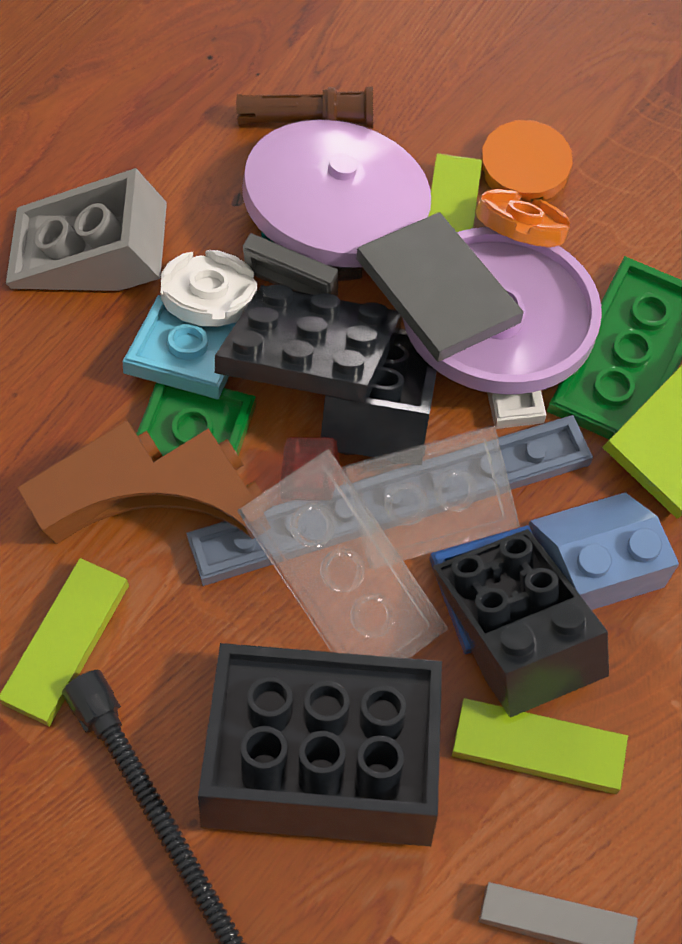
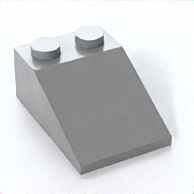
[6,168,167,291]

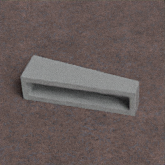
[478,882,638,944]

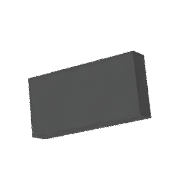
[243,233,338,296]

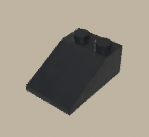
[319,329,437,465]

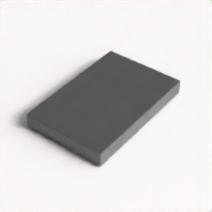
[356,212,524,362]

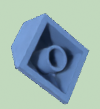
[529,492,679,610]

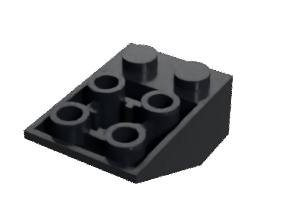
[433,529,609,718]

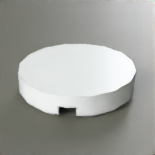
[161,250,257,327]

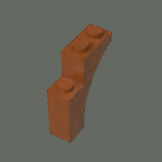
[17,420,271,544]

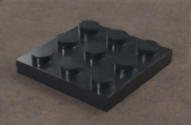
[214,285,402,403]

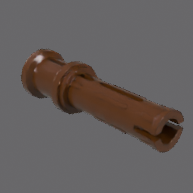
[236,87,373,128]

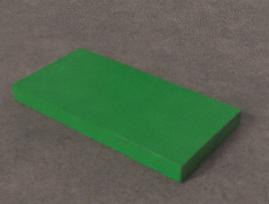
[547,256,682,440]

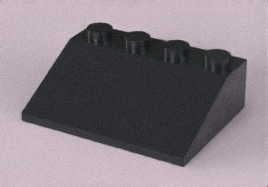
[198,643,442,847]

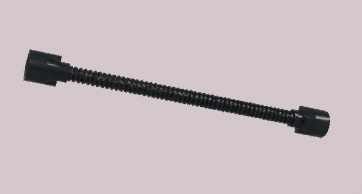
[62,670,246,944]

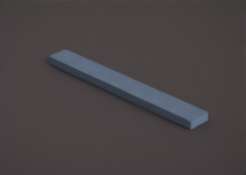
[187,415,593,586]

